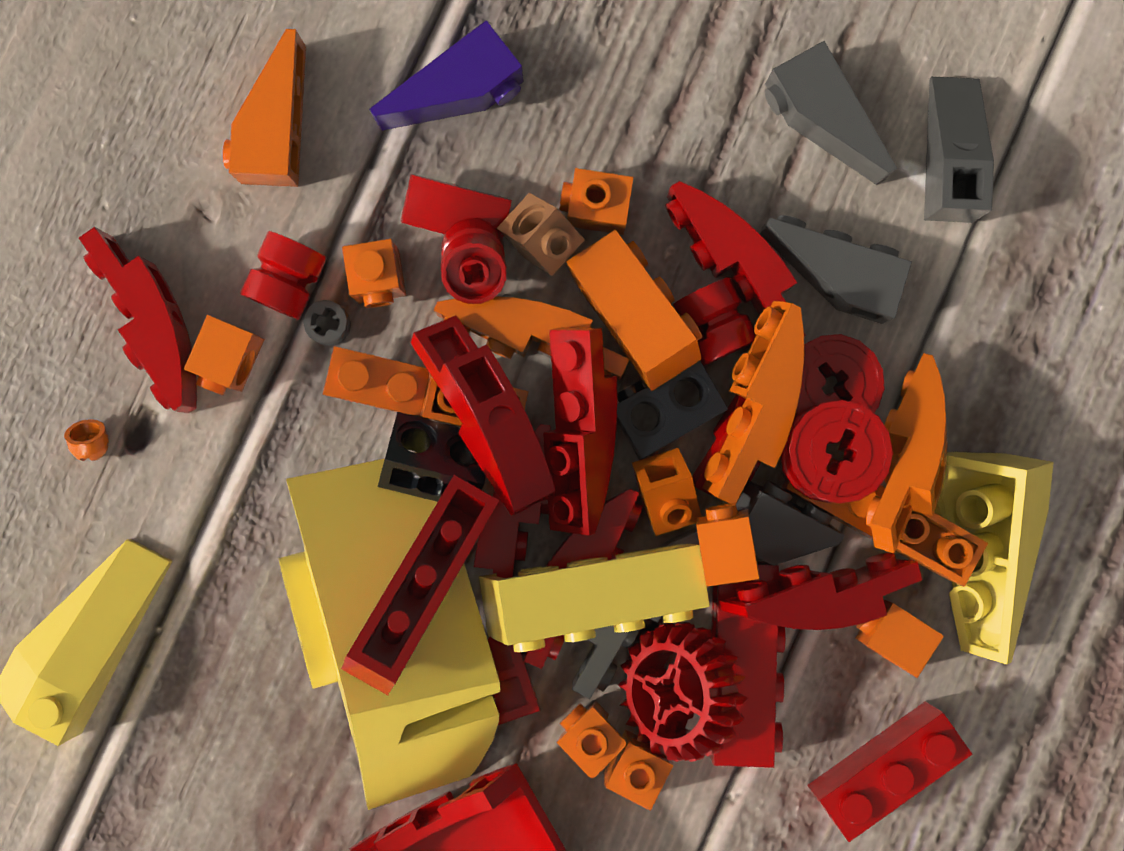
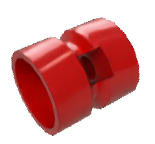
[441,219,506,304]
[240,231,327,320]
[672,277,757,366]

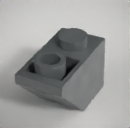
[736,480,845,566]

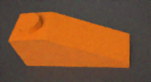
[223,29,306,187]

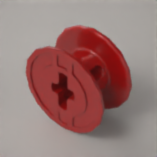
[795,334,885,416]
[780,400,893,504]

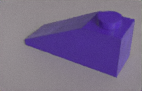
[369,20,524,131]

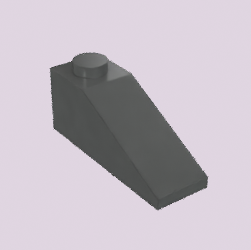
[765,41,897,185]

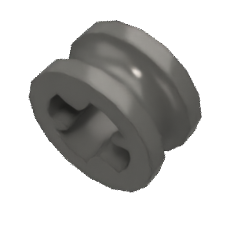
[303,300,351,346]

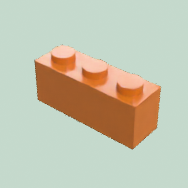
[566,229,702,392]

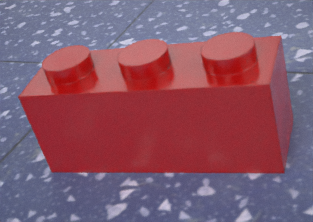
[807,701,973,842]

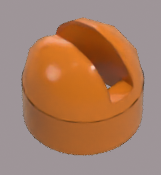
[64,419,109,461]

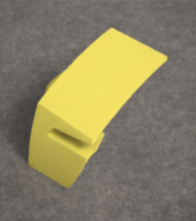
[278,452,500,810]

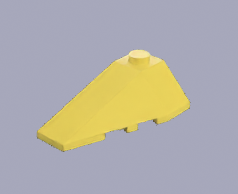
[934,452,1054,664]
[0,539,172,746]

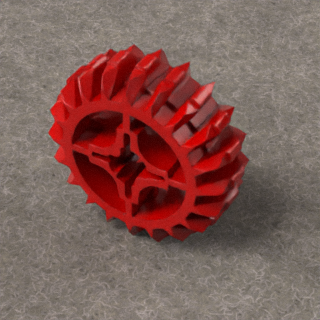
[617,622,748,762]

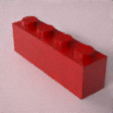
[341,475,499,696]
[709,562,786,768]

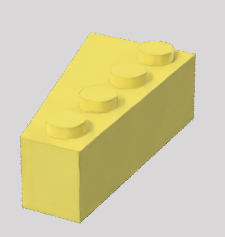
[479,544,710,652]

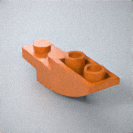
[433,296,630,381]
[702,301,804,504]
[322,346,529,427]
[866,353,948,553]
[782,457,988,587]

